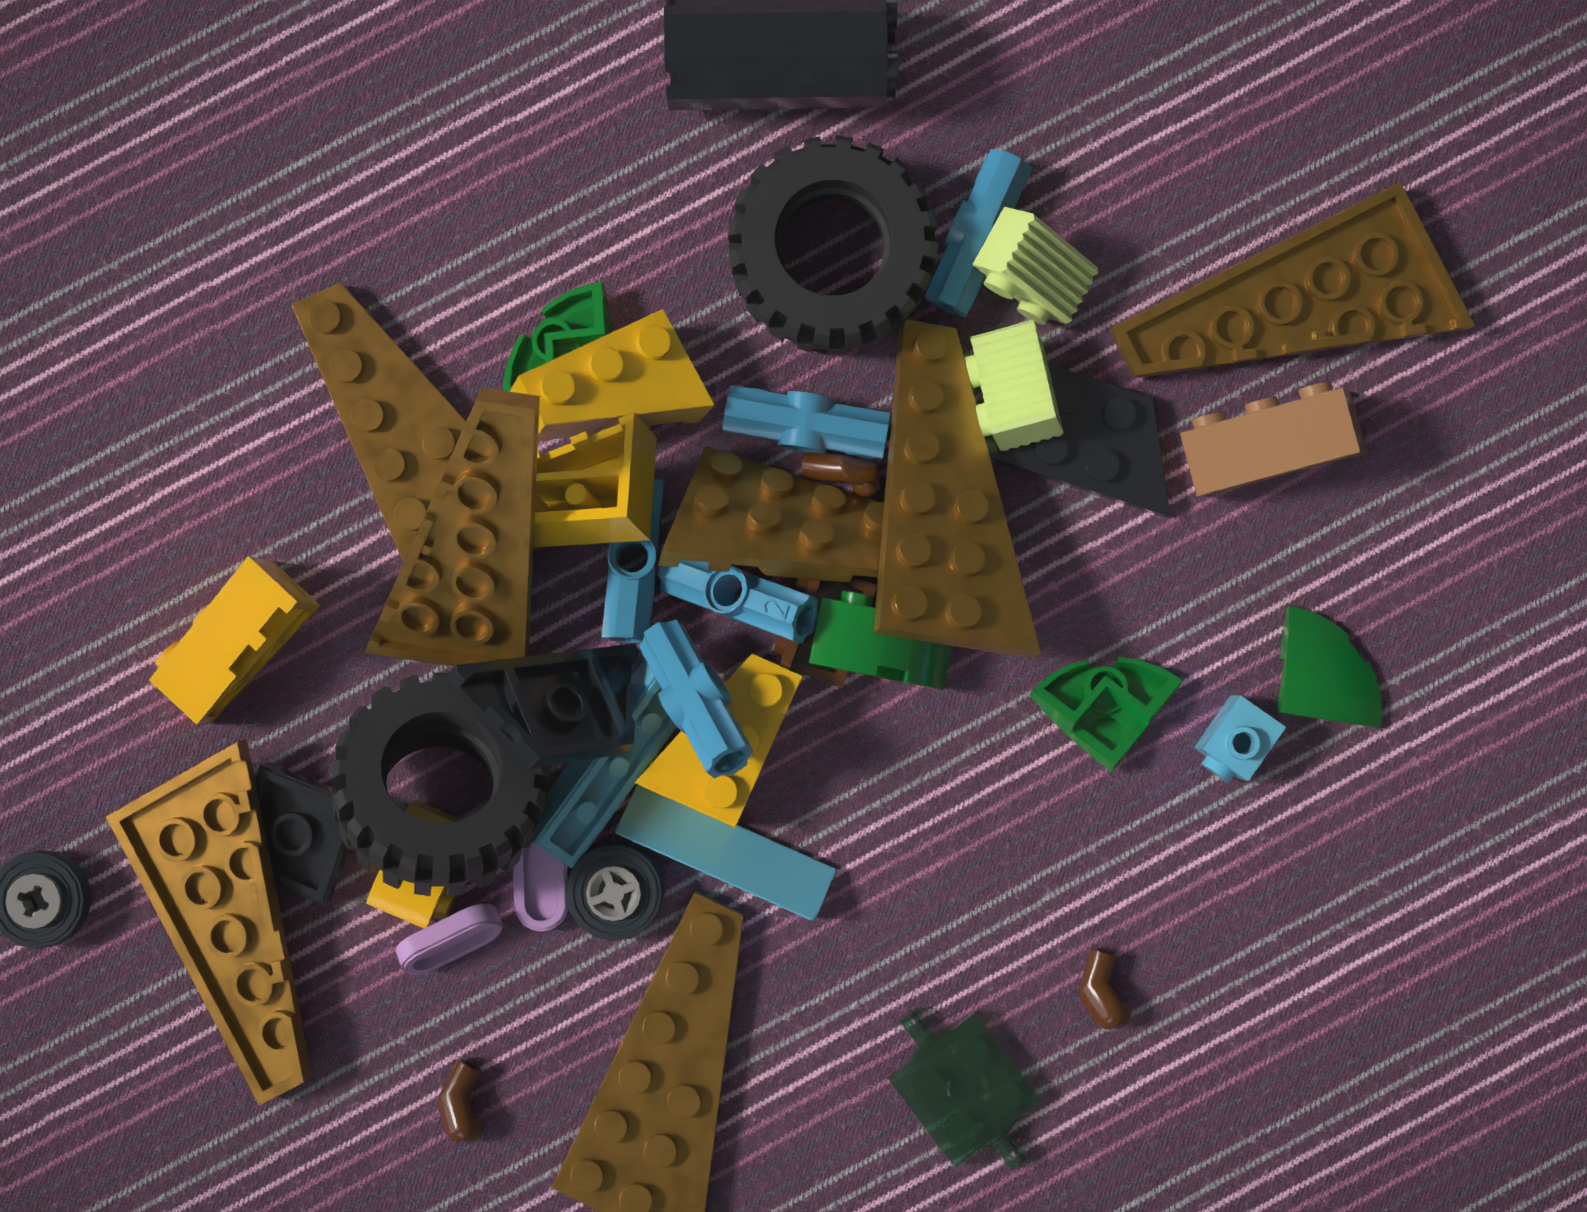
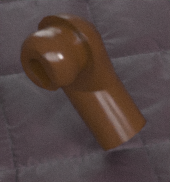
[801,452,883,497]
[1079,948,1131,1030]
[437,1058,484,1143]

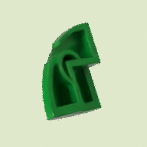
[503,282,612,391]
[1276,606,1382,728]
[1030,657,1183,773]

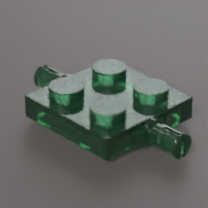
[887,1007,1041,1170]

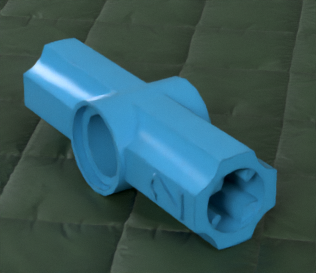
[924,149,1033,317]
[722,385,890,460]
[602,478,665,644]
[658,560,819,644]
[639,619,754,778]

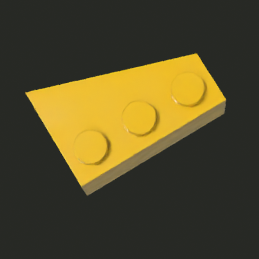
[509,309,714,441]
[533,412,657,548]
[149,556,321,725]
[634,654,802,828]

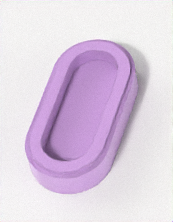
[513,842,569,931]
[396,904,503,974]

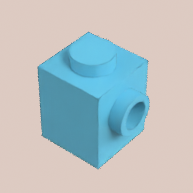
[1194,695,1286,783]

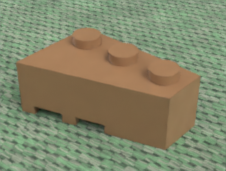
[1180,381,1368,496]

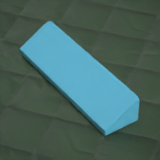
[533,659,677,869]
[615,784,836,922]

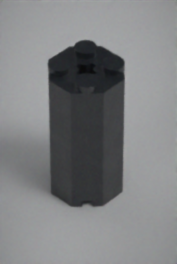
[664,0,898,110]

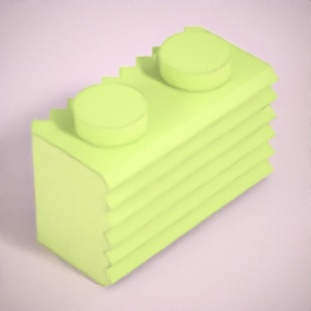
[973,207,1098,325]
[965,319,1064,451]

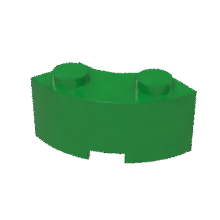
[809,591,952,690]

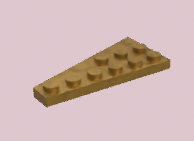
[1109,182,1475,378]
[291,283,544,563]
[873,319,1041,658]
[364,388,540,666]
[658,446,884,583]
[106,739,312,1106]
[551,890,744,1212]

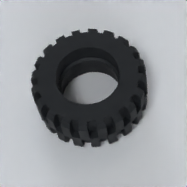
[728,136,938,355]
[332,672,549,896]

